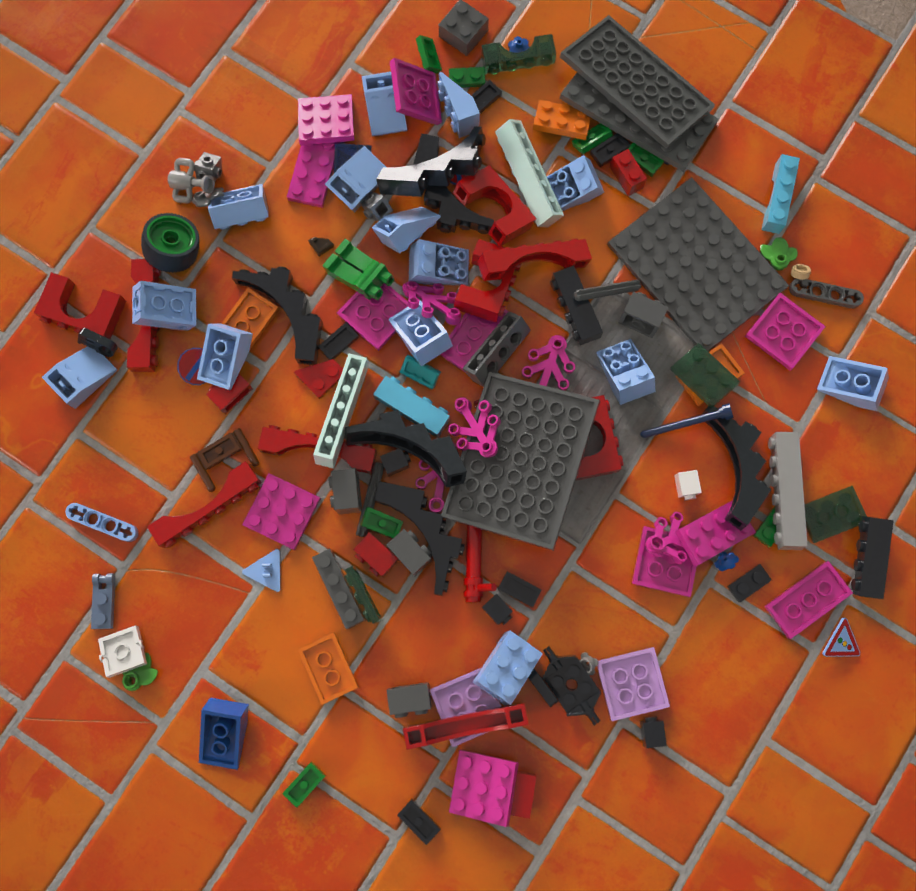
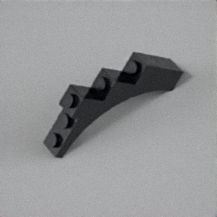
[376,126,486,197]
[413,133,494,234]
[232,267,323,365]
[702,404,771,531]
[344,410,467,488]
[375,481,465,596]

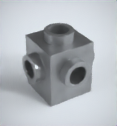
[194,152,222,181]
[360,192,393,221]

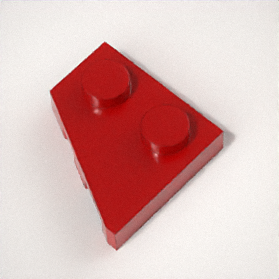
[294,359,343,399]

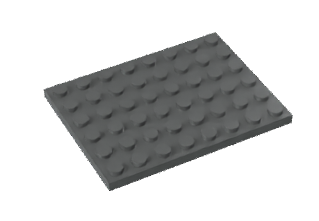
[607,177,789,355]
[441,372,600,551]

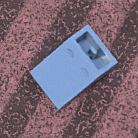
[362,72,407,137]
[437,72,480,138]
[325,146,387,213]
[547,155,604,211]
[372,207,441,253]
[408,239,469,286]
[596,339,655,405]
[42,346,117,409]

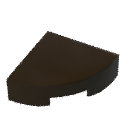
[308,237,334,257]

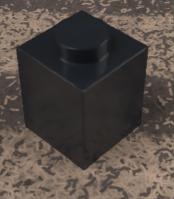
[380,449,411,477]
[482,594,513,625]
[640,716,667,748]

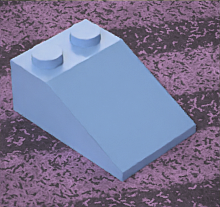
[388,299,453,366]
[197,324,253,390]
[817,356,889,411]

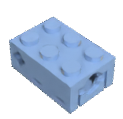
[132,281,196,331]
[472,630,543,706]

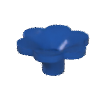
[508,36,530,58]
[714,551,739,571]

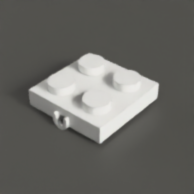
[98,625,147,678]

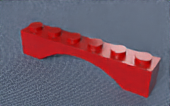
[477,238,592,281]
[127,259,161,372]
[257,425,377,474]
[147,461,262,548]
[403,702,529,750]

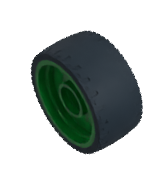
[141,213,200,273]

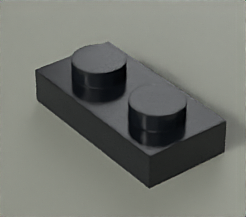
[590,133,630,167]
[727,564,772,603]
[397,799,441,845]

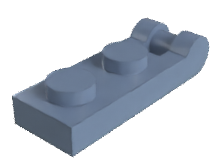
[91,573,115,629]

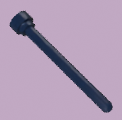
[640,403,734,438]

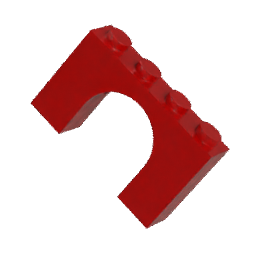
[453,165,537,247]
[454,239,522,323]
[34,272,126,339]
[576,395,623,481]

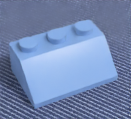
[208,184,269,230]

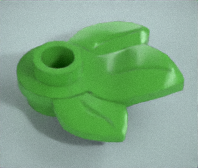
[760,237,798,270]
[122,653,158,691]

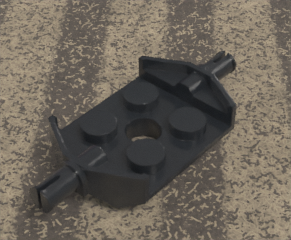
[542,646,601,726]

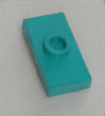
[399,355,441,389]

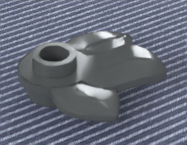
[192,187,224,207]

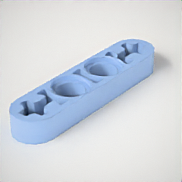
[65,503,139,542]

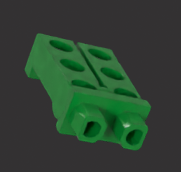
[322,239,395,300]

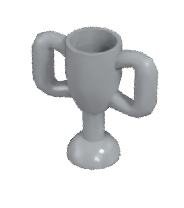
[168,158,215,204]

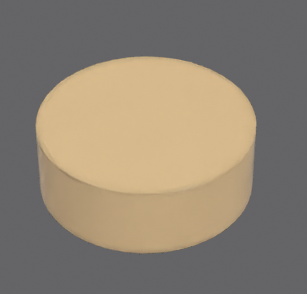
[791,264,811,280]

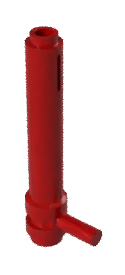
[463,525,497,603]

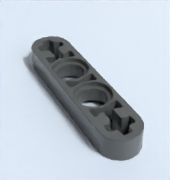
[789,279,864,309]

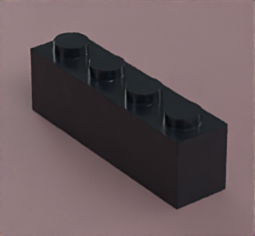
[550,265,603,346]
[851,516,894,599]

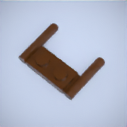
[190,428,259,492]

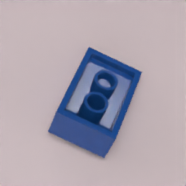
[199,698,249,770]

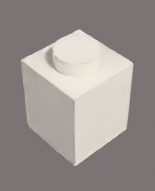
[674,470,702,500]

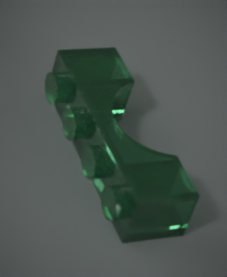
[481,34,556,74]

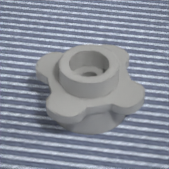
[579,652,599,675]

